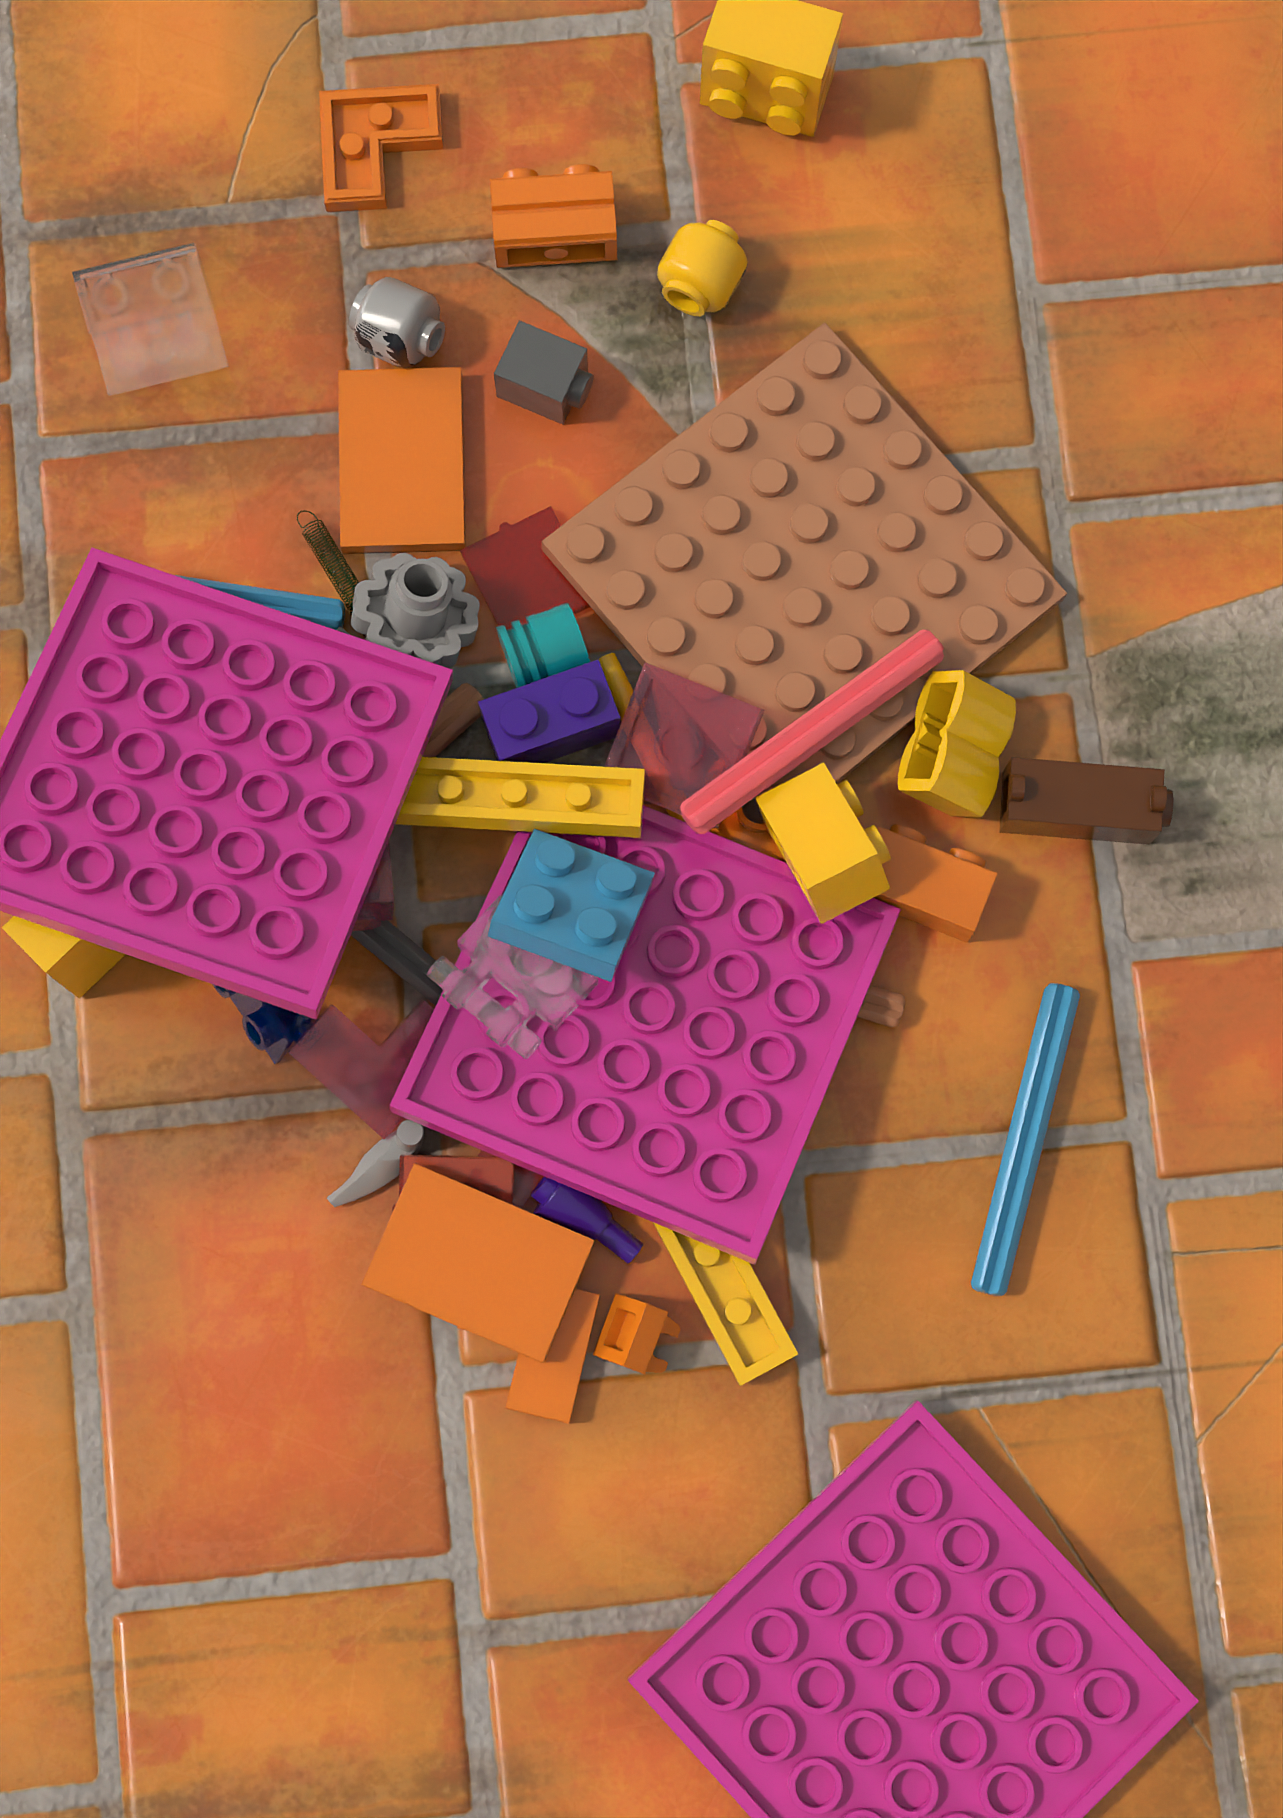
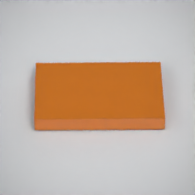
[338,367,466,553]
[361,1163,595,1363]

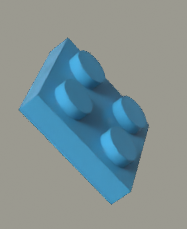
[488,829,655,982]

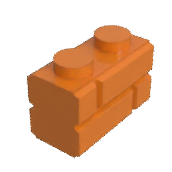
[490,164,617,268]

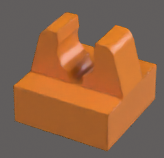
[593,1294,680,1375]

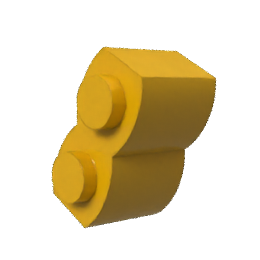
[898,670,1016,817]

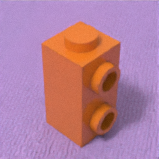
[874,824,998,943]

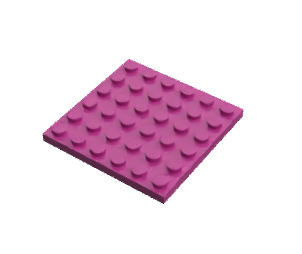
[0,547,453,1020]
[390,805,901,1265]
[628,1400,1199,1818]

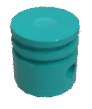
[496,602,590,688]

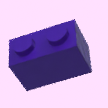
[478,659,621,763]

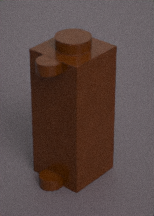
[999,757,1174,845]

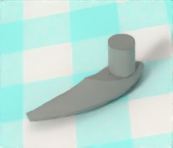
[327,1120,425,1207]

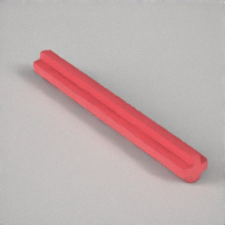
[680,629,944,834]

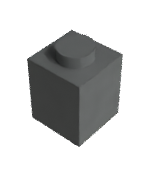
[494,320,594,425]

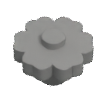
[351,553,480,668]

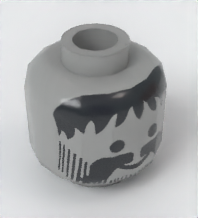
[349,277,445,368]

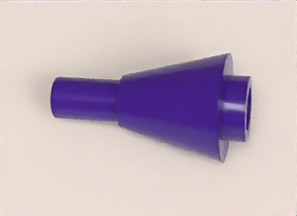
[531,1177,644,1264]

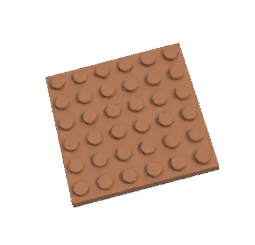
[541,322,1067,797]

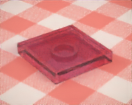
[604,663,765,828]

